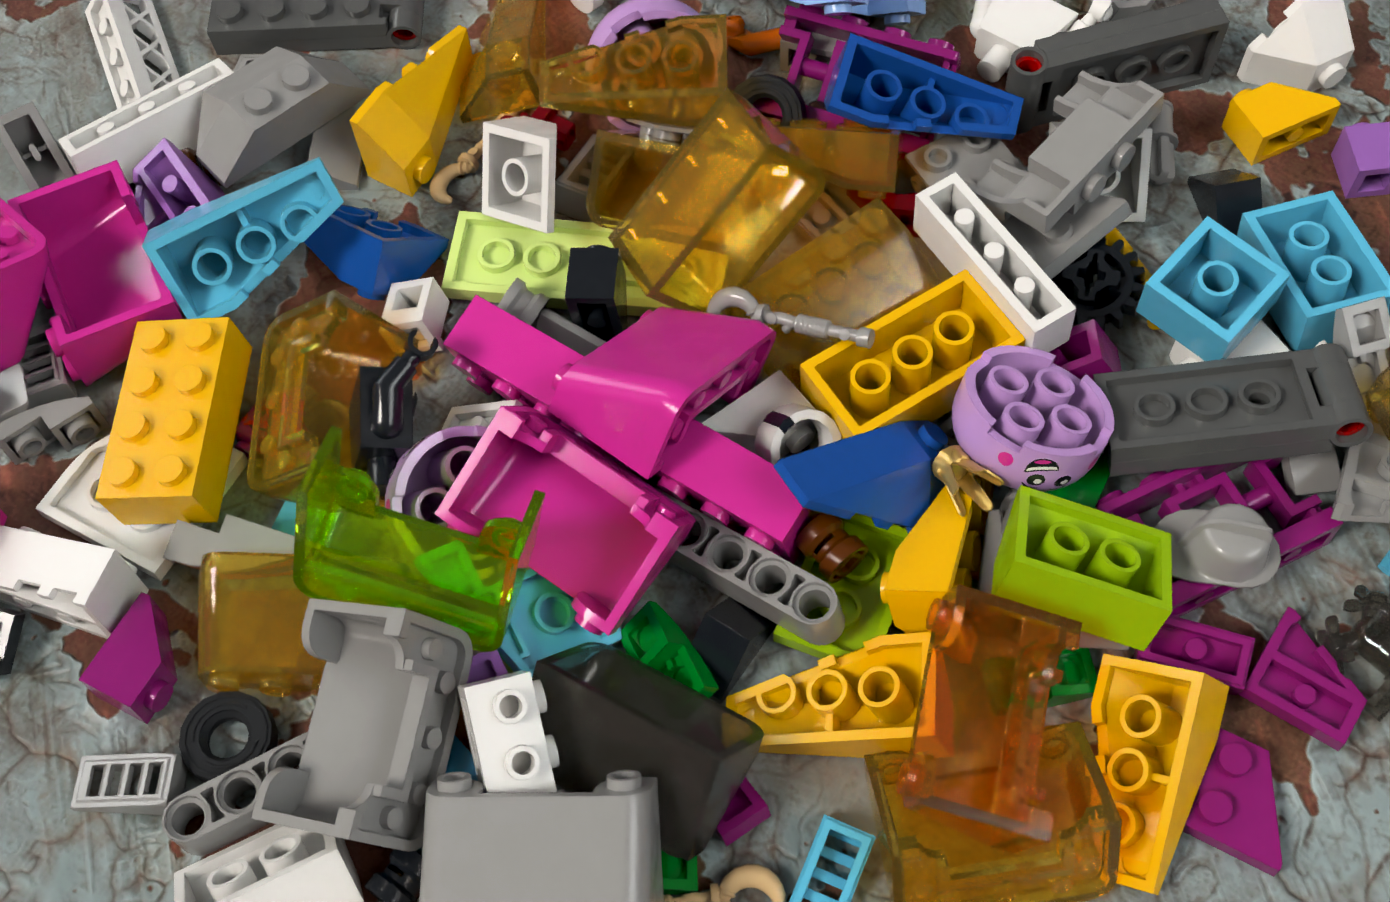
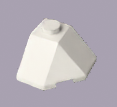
[1237,0,1355,92]

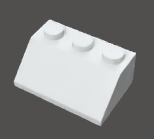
[174,824,364,902]

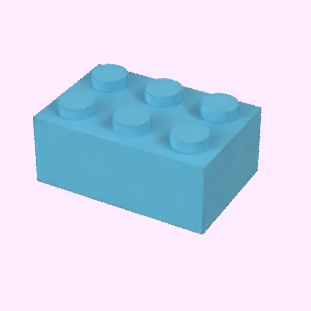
[1237,190,1390,351]

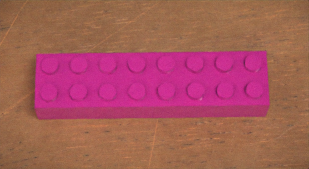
[443,295,822,564]

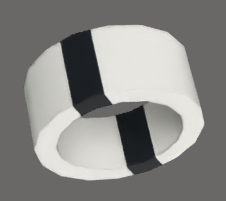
[754,403,841,465]

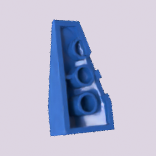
[824,33,1024,140]
[304,205,449,300]
[773,420,949,534]

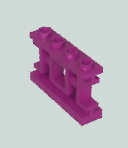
[752,4,961,161]
[1096,458,1344,617]

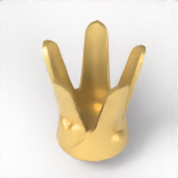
[932,445,1004,517]

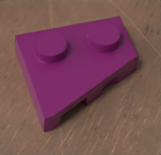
[1238,606,1367,751]
[1183,728,1283,877]

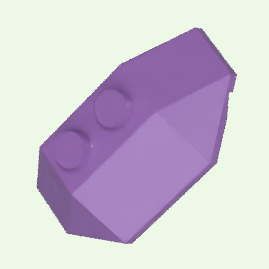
[133,138,225,230]

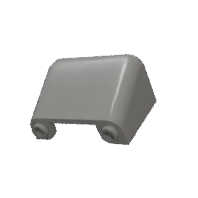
[251,598,473,852]
[419,770,664,902]

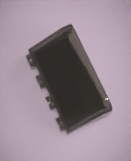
[532,642,764,861]

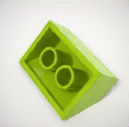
[990,485,1172,651]

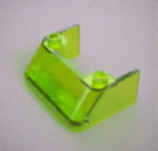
[293,425,546,652]

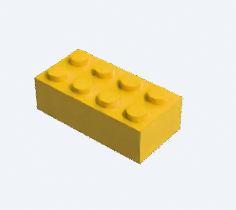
[800,269,1026,440]
[95,317,253,525]

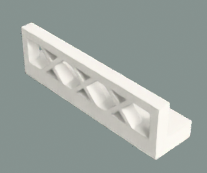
[85,0,180,109]

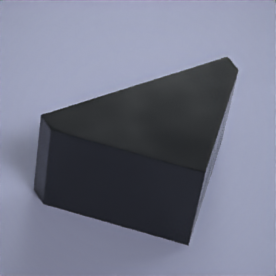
[1187,169,1263,236]
[691,597,777,704]

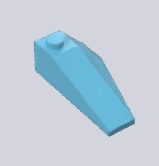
[142,157,344,319]

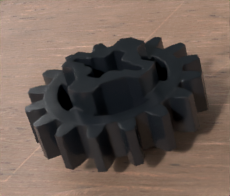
[1051,236,1145,332]

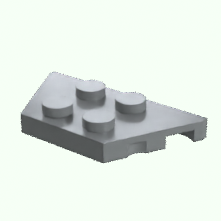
[998,195,1132,279]
[1331,402,1390,523]

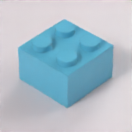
[1136,216,1291,361]

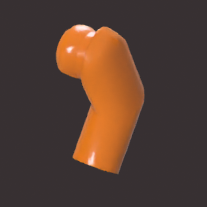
[721,15,781,56]

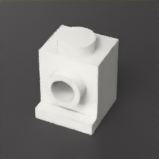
[379,277,450,356]

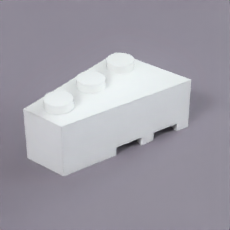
[0,525,149,639]

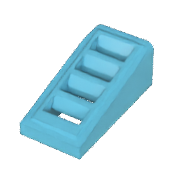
[789,814,876,902]

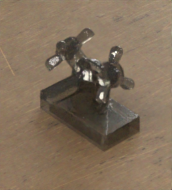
[1314,585,1390,722]

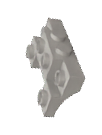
[968,70,1165,234]

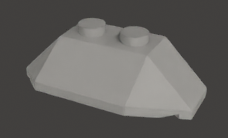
[196,46,371,189]

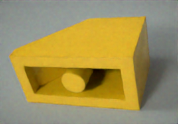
[1221,82,1341,166]

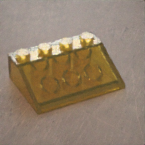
[725,197,942,392]

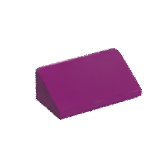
[1133,615,1256,695]

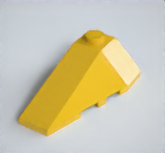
[349,25,473,197]
[880,474,994,664]
[723,631,949,760]
[1091,653,1229,895]

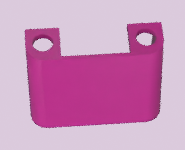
[7,160,184,387]

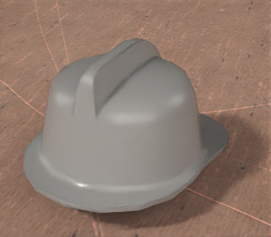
[1154,504,1281,589]

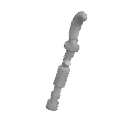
[706,286,875,349]

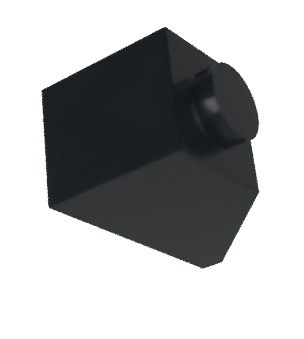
[565,245,628,342]

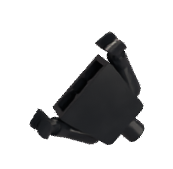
[349,329,438,497]

